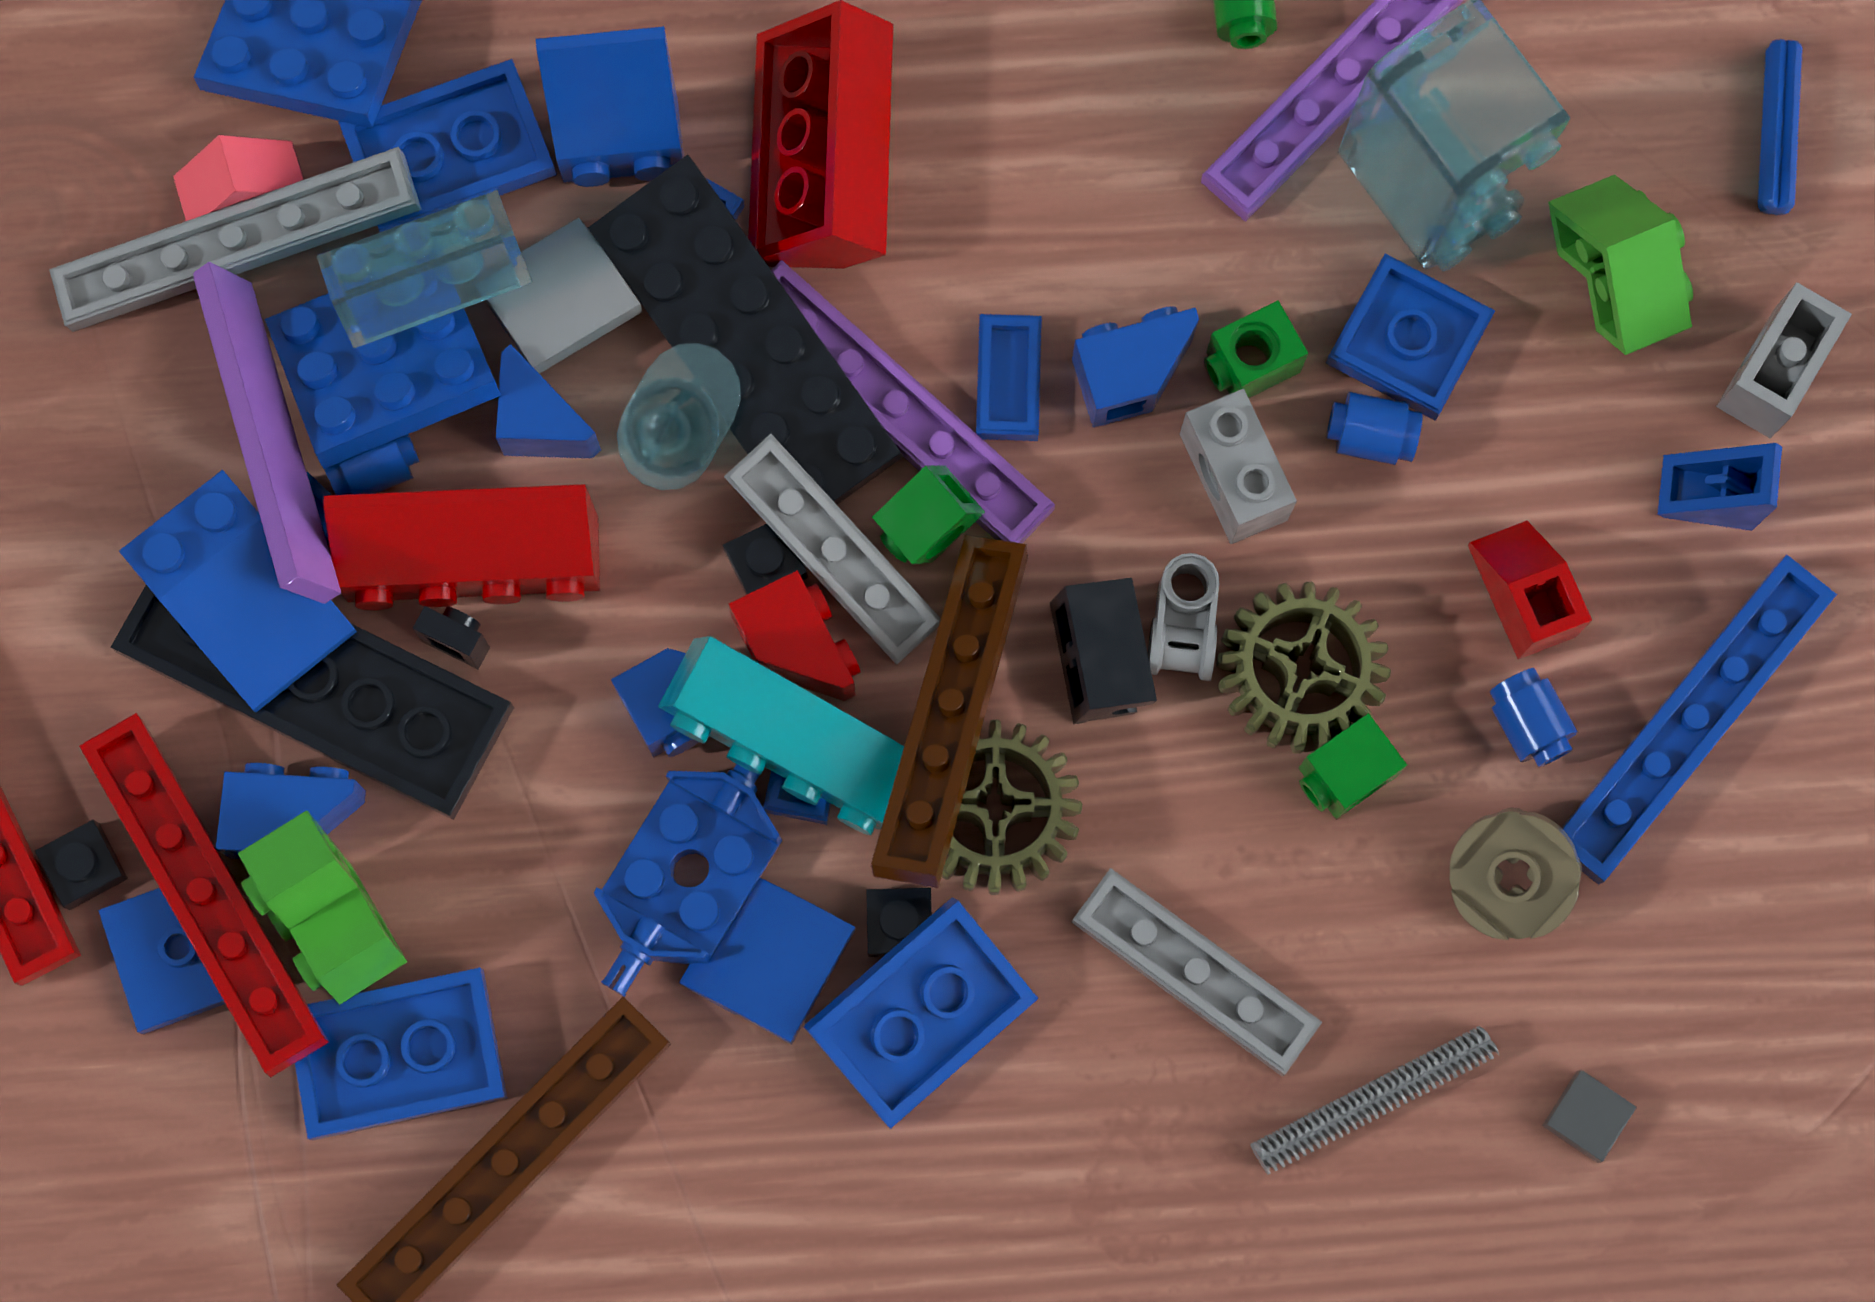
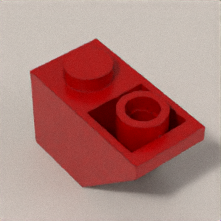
[1468,520,1592,659]
[728,570,861,701]

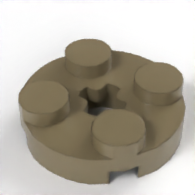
[1449,807,1582,940]

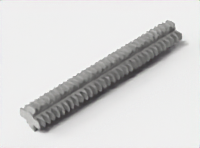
[1250,1026,1499,1175]

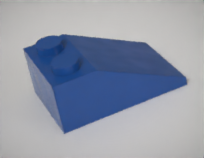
[536,26,684,187]
[119,469,357,713]

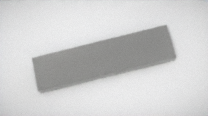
[724,434,941,664]
[1071,868,1322,1077]

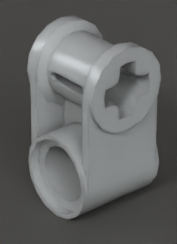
[1148,553,1219,681]

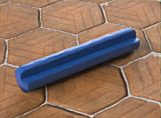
[1758,39,1802,215]

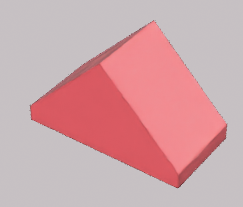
[173,135,304,221]

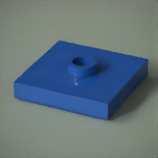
[1326,253,1495,421]
[98,888,225,1034]

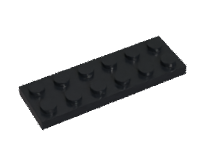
[588,154,904,505]
[111,585,514,820]

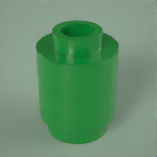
[1213,0,1278,49]

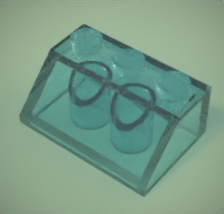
[317,187,533,348]

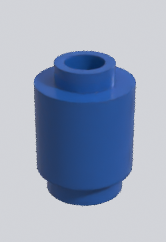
[1326,392,1423,465]
[324,434,420,495]
[1489,668,1578,767]

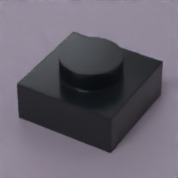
[722,523,808,595]
[413,606,490,670]
[35,820,128,910]
[866,888,932,957]

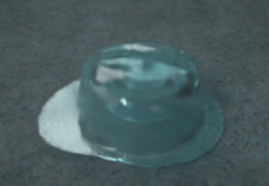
[617,343,741,490]

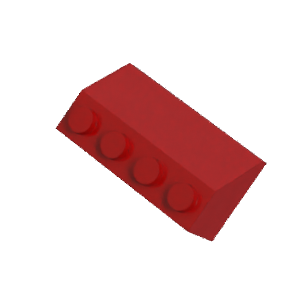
[748,0,893,269]
[324,484,600,610]

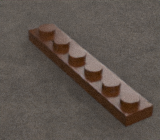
[871,535,1028,888]
[336,996,671,1302]

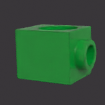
[1204,300,1308,398]
[872,465,985,565]
[1298,713,1407,820]

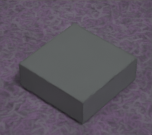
[1542,1070,1637,1163]

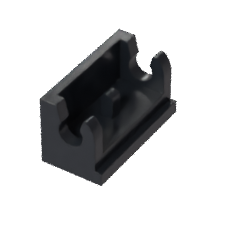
[1050,578,1157,724]

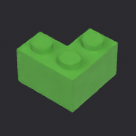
[1548,174,1693,355]
[238,810,408,1005]

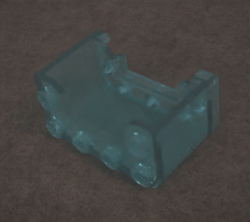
[1338,0,1571,272]

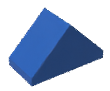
[496,344,601,459]
[1658,443,1782,531]

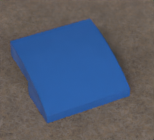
[679,878,856,1045]

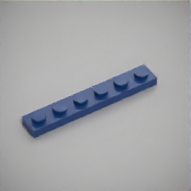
[1561,555,1837,885]

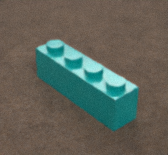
[658,636,904,836]

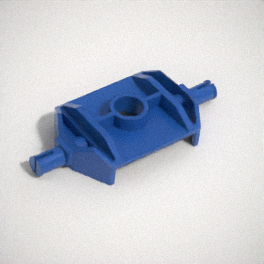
[593,764,782,997]

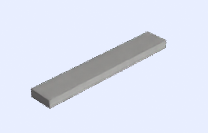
[49,147,421,332]

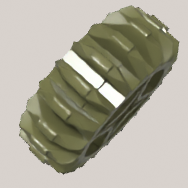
[1216,581,1391,754]
[942,720,1082,895]

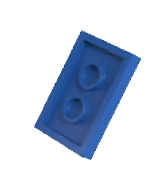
[338,59,557,238]
[803,897,1039,1129]
[295,967,507,1140]

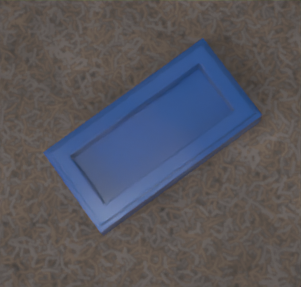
[976,314,1042,441]

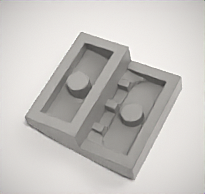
[473,218,642,374]

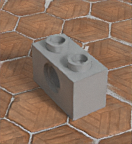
[1716,282,1852,438]
[1179,388,1297,544]

